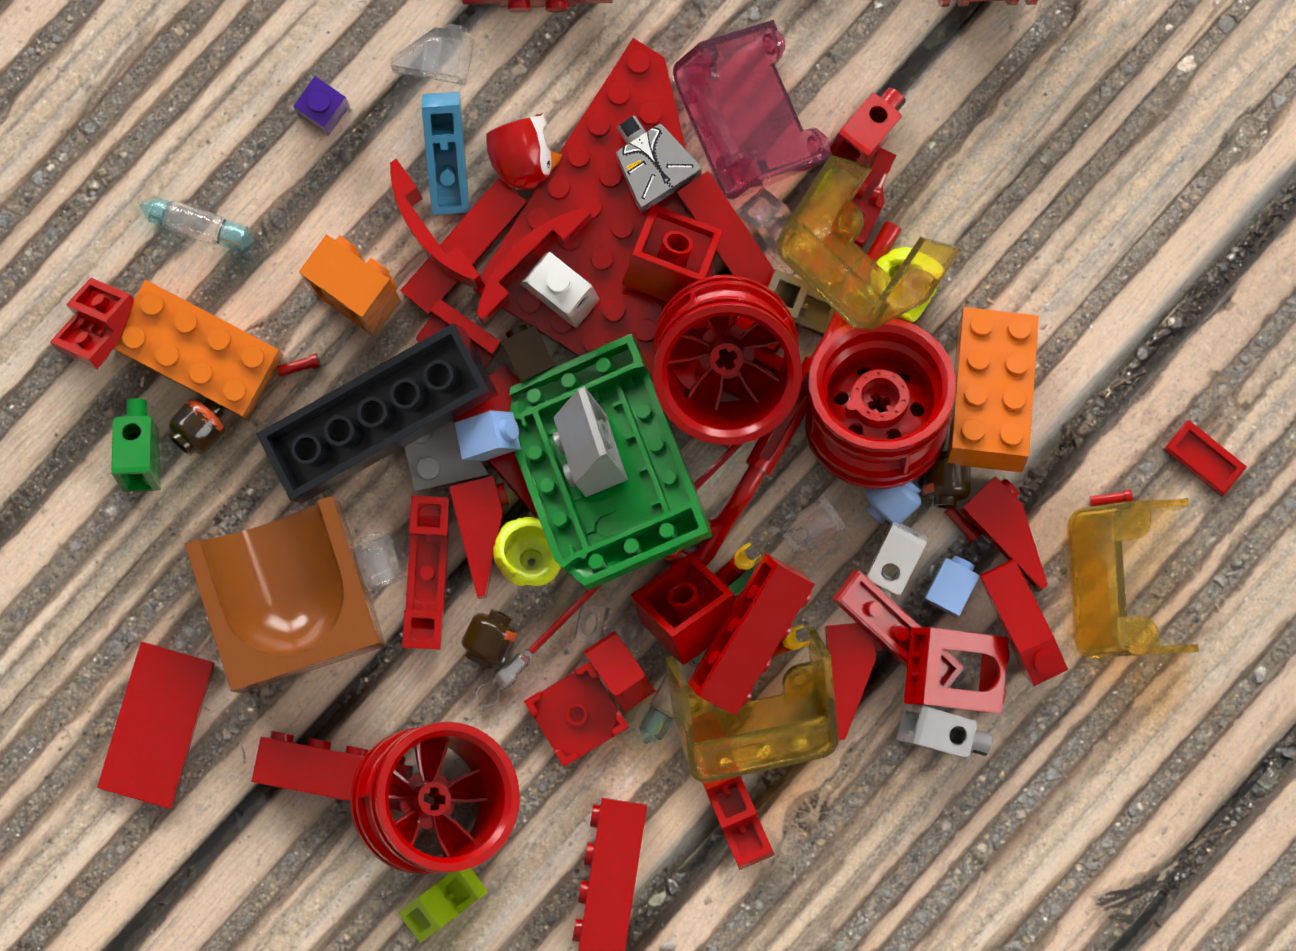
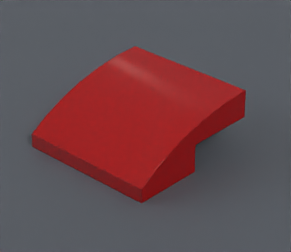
[50,278,134,370]

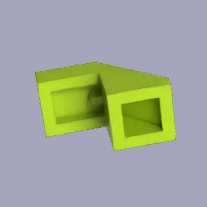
[398,868,488,944]

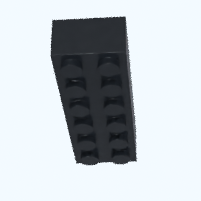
[256,323,498,503]

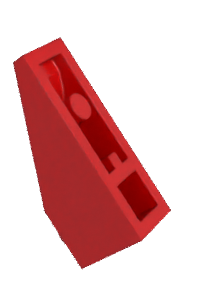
[449,476,509,599]
[959,476,1048,592]
[979,559,1068,686]
[824,623,882,740]

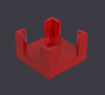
[524,661,629,767]

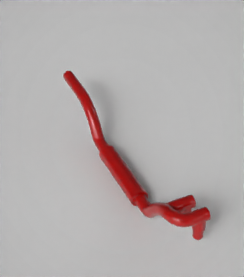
[661,221,902,566]

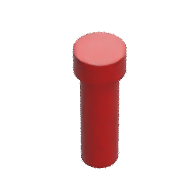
[277,353,321,377]
[1090,489,1133,507]
[944,508,981,544]

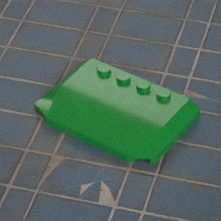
[510,334,712,590]

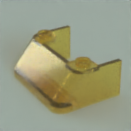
[777,155,961,331]
[1067,498,1199,659]
[666,627,839,783]

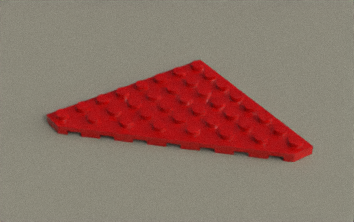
[472,38,741,449]

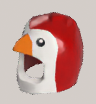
[486,113,563,190]

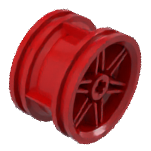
[805,317,956,489]

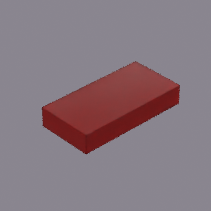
[1163,419,1247,497]

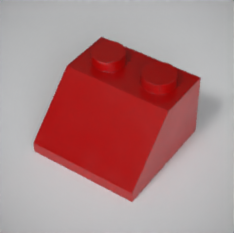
[622,204,723,302]
[630,553,736,665]

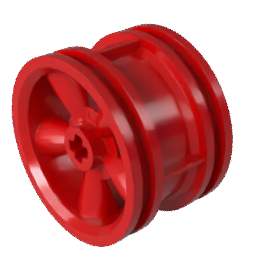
[653,275,802,445]
[350,722,520,874]

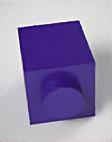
[293,76,350,136]

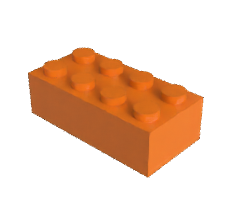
[299,234,401,337]
[113,279,284,421]
[947,307,1039,473]

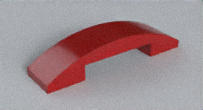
[390,159,485,290]
[477,208,591,324]
[402,495,450,650]

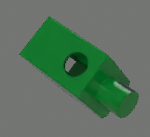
[111,398,161,492]

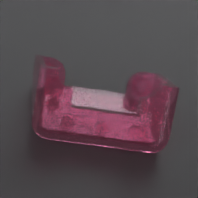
[673,20,833,200]

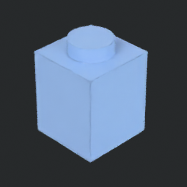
[455,411,521,461]
[923,556,980,618]

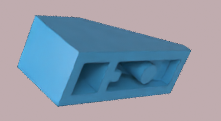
[421,91,470,215]

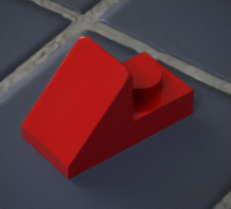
[583,630,656,712]

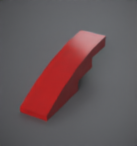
[677,708,774,870]

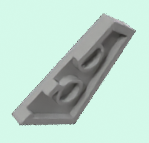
[405,421,489,493]

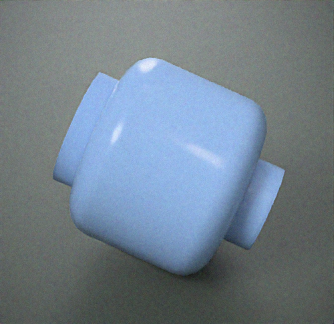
[866,480,922,524]

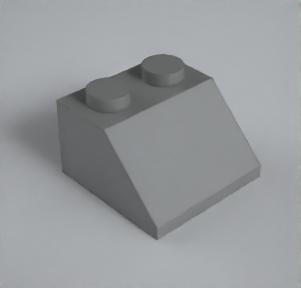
[553,386,628,497]

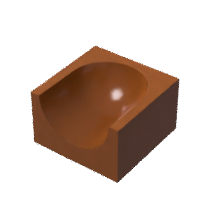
[185,496,386,693]

